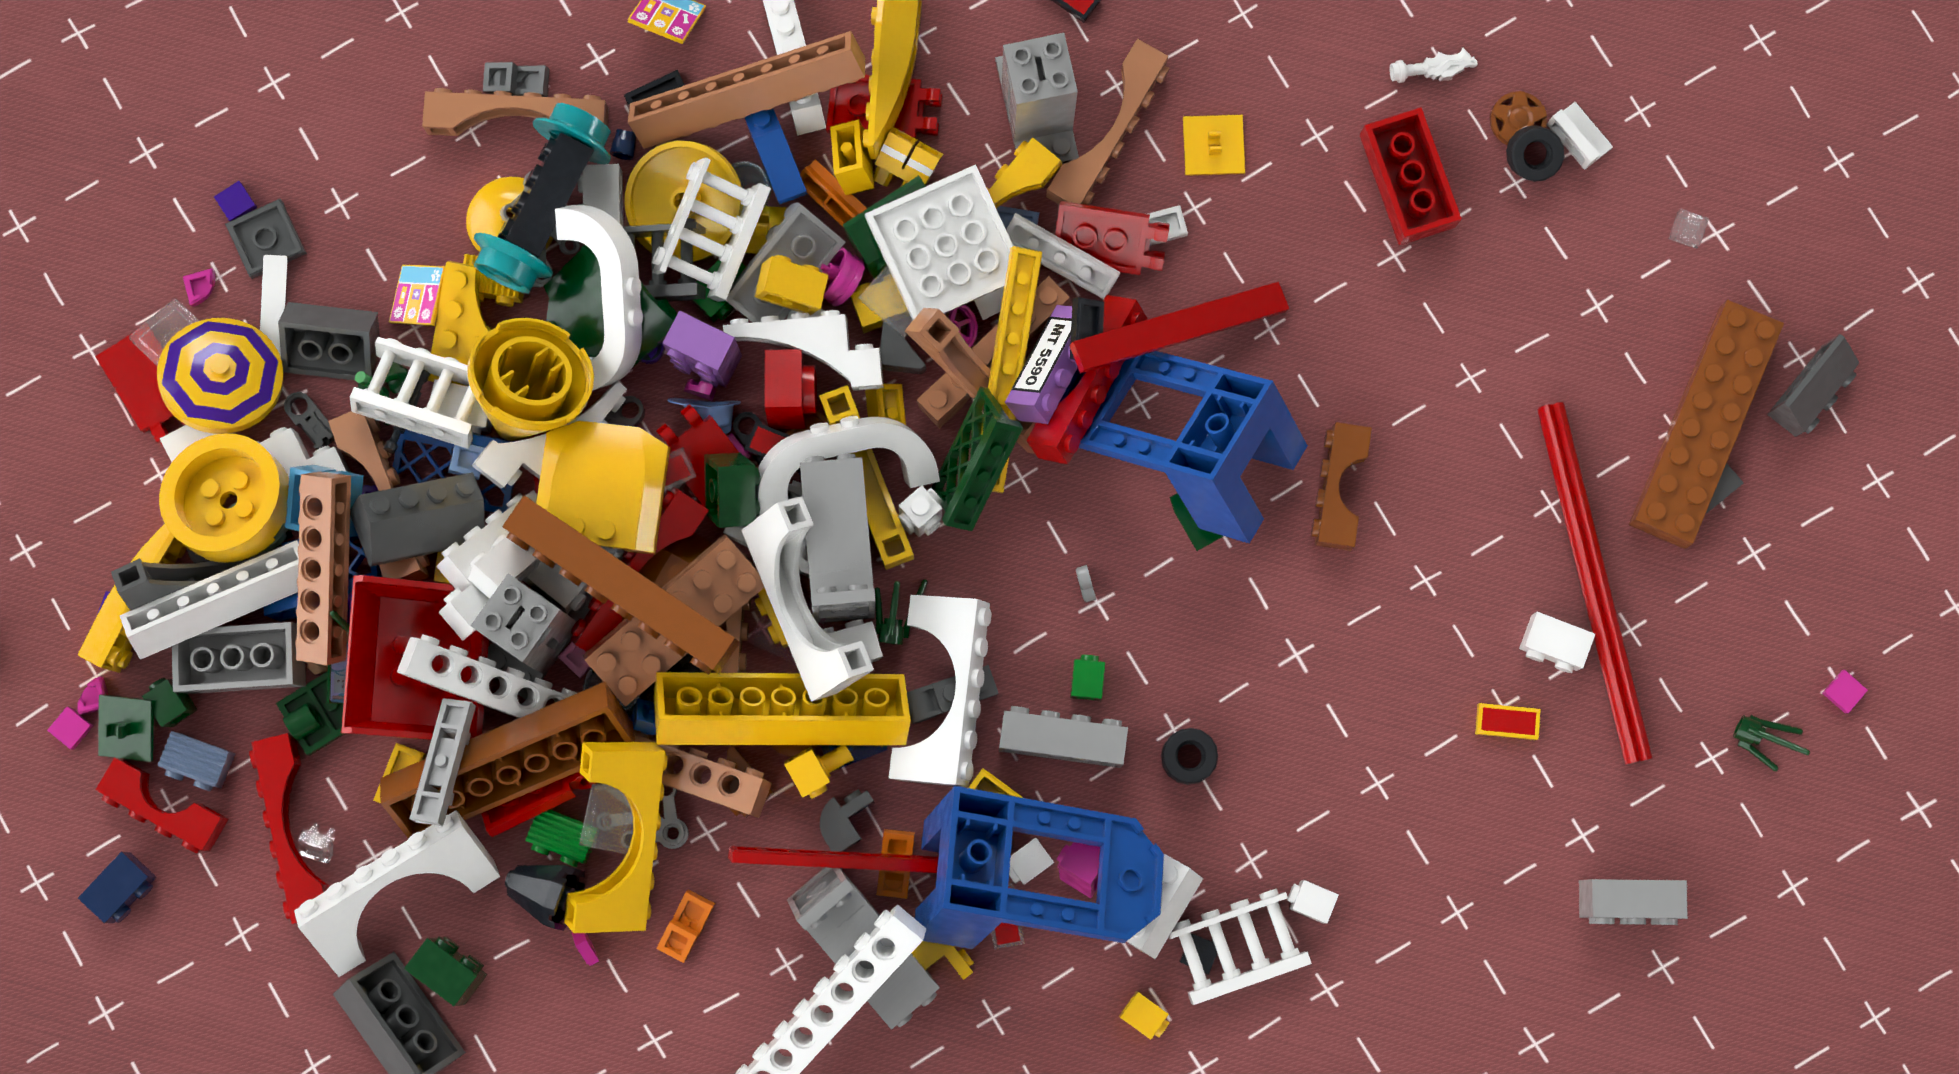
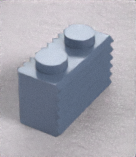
[158,731,236,791]

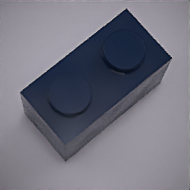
[78,851,157,924]

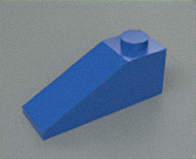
[745,108,807,205]

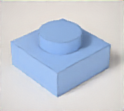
[448,444,485,480]

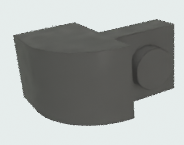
[820,789,874,851]

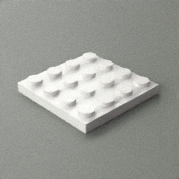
[864,164,1013,320]

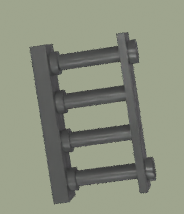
[623,218,706,302]

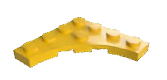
[428,261,491,387]

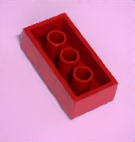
[1360,107,1462,246]

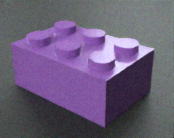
[663,310,742,388]

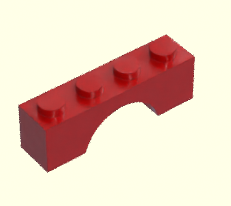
[95,757,229,854]

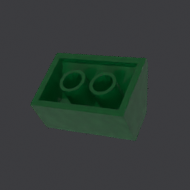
[843,175,926,281]

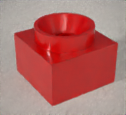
[765,349,817,430]

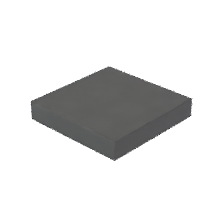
[225,199,307,279]

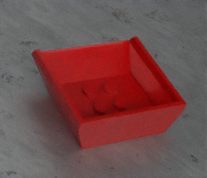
[341,575,489,740]

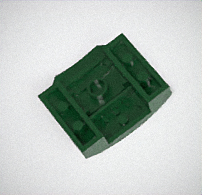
[544,245,677,370]

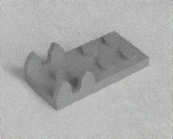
[725,202,845,323]

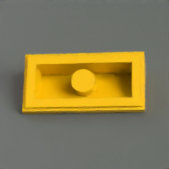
[865,384,906,425]

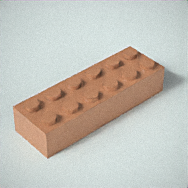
[583,534,764,707]

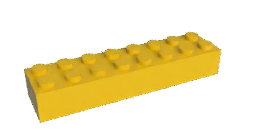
[654,672,911,745]

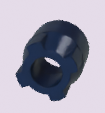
[610,129,637,160]

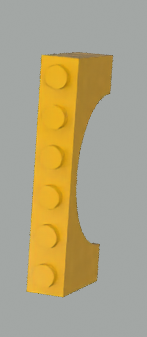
[564,742,667,933]

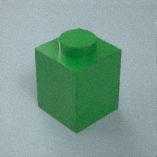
[1070,655,1105,701]

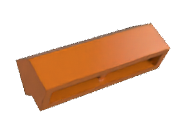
[800,159,867,228]

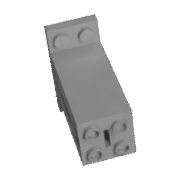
[995,33,1079,164]
[800,454,875,623]
[471,574,593,700]
[787,867,940,1030]

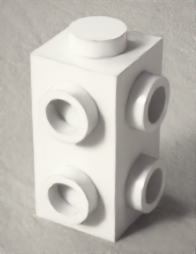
[898,485,943,537]

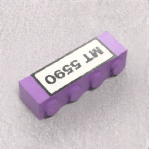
[1005,305,1078,424]

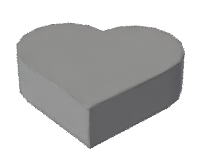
[1075,565,1096,602]

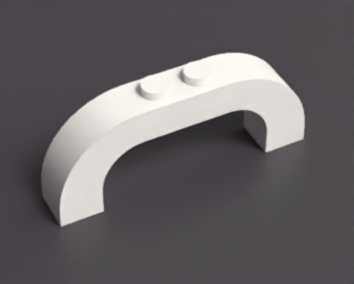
[555,205,643,391]
[755,416,940,517]

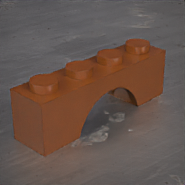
[1311,422,1372,551]

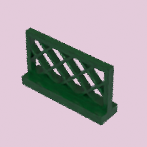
[931,386,1023,531]

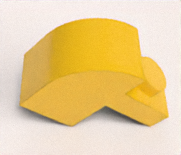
[912,941,974,980]

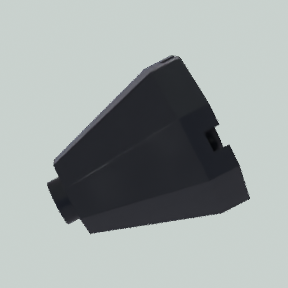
[505,865,585,931]

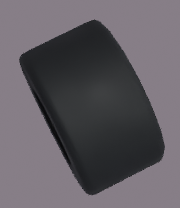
[1506,125,1565,182]
[1161,728,1218,785]

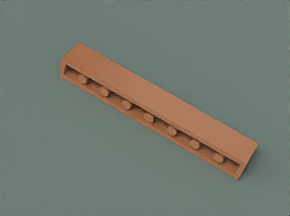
[628,31,865,149]

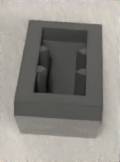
[880,319,926,375]

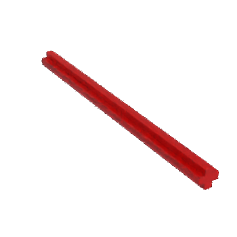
[1537,402,1652,764]

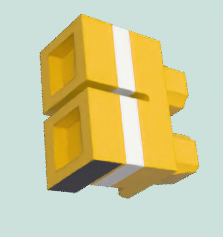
[873,127,944,187]

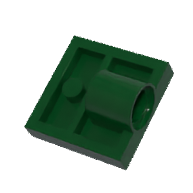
[276,671,345,756]

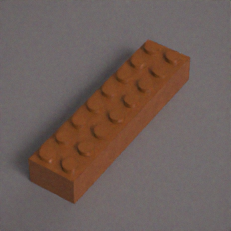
[1629,300,1784,549]
[502,495,740,675]
[380,682,635,839]

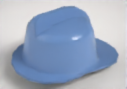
[667,398,741,434]

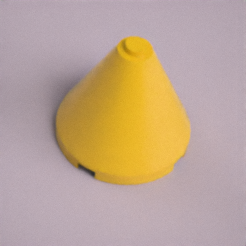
[467,318,594,441]

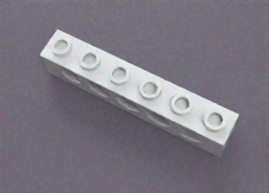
[397,634,577,718]

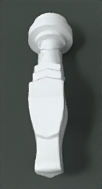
[1390,47,1478,83]

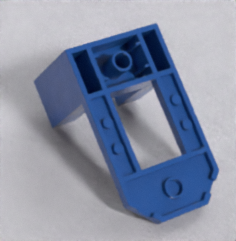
[1059,351,1308,544]
[914,786,1164,949]

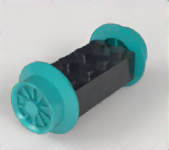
[474,103,611,293]

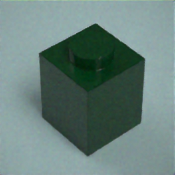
[142,678,197,727]

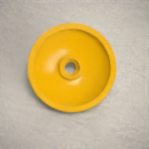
[466,177,553,253]

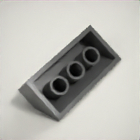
[350,472,485,567]
[333,952,466,1074]

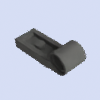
[907,665,999,724]

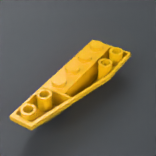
[863,0,922,160]
[78,524,187,673]

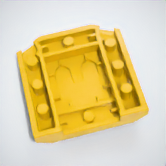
[536,421,670,555]

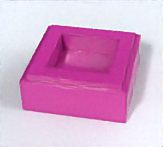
[1822,670,1868,714]
[47,706,93,750]

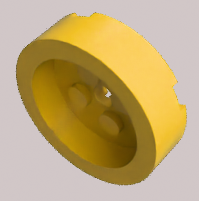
[159,433,289,563]

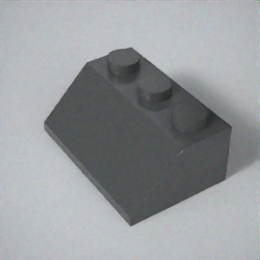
[278,302,379,380]
[1767,334,1860,437]

